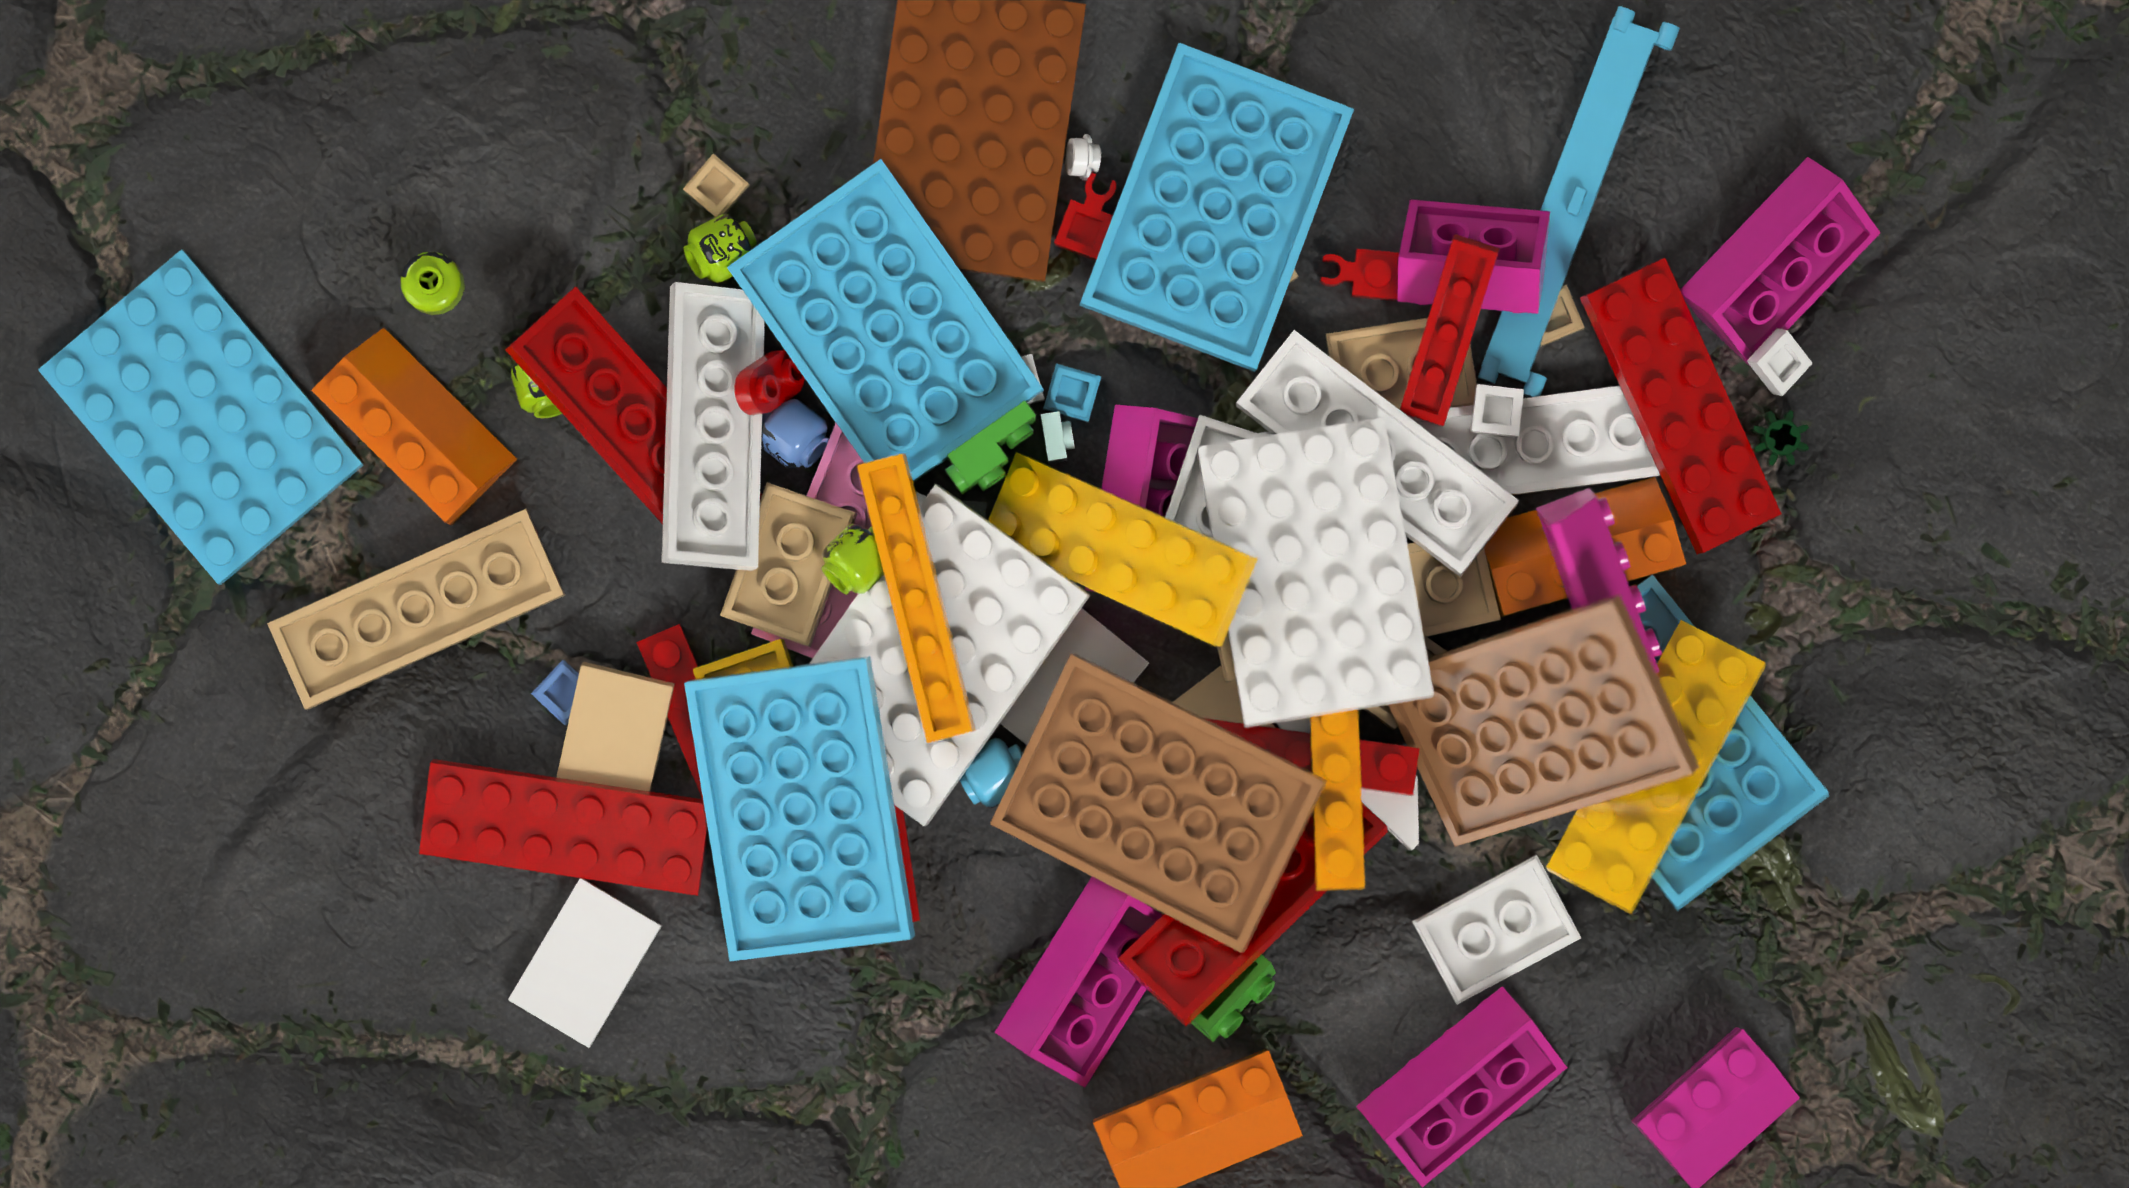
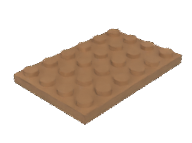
[1388,595,1699,847]
[990,653,1327,953]

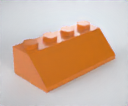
[311,327,517,526]
[1484,477,1686,617]
[1093,1048,1303,1188]

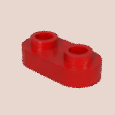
[734,349,805,415]

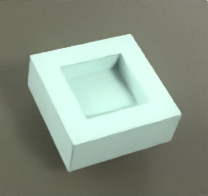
[1041,411,1075,464]

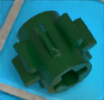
[1751,410,1809,467]

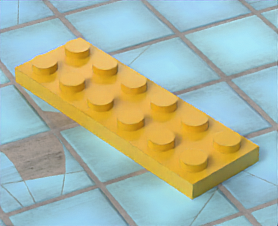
[988,452,1258,647]
[1546,620,1766,914]

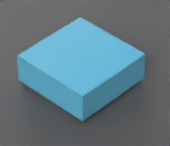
[1043,363,1101,422]

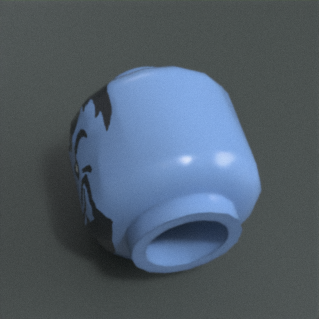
[761,399,829,469]

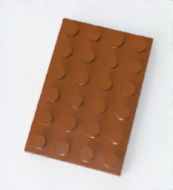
[873,0,1086,283]

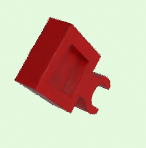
[1054,173,1116,261]
[1320,248,1399,301]

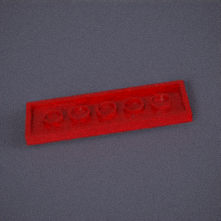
[1580,258,1782,554]
[505,286,763,524]
[419,759,708,896]
[1118,803,1388,1027]

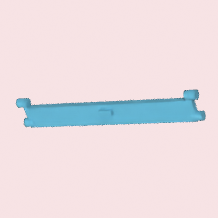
[1477,6,1680,397]

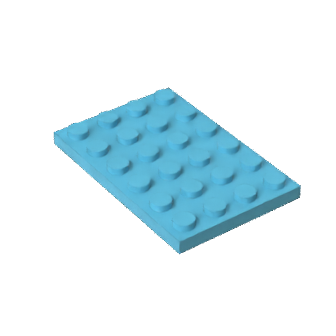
[1079,43,1354,372]
[727,159,1044,483]
[38,249,364,585]
[1637,574,1829,911]
[684,656,915,961]

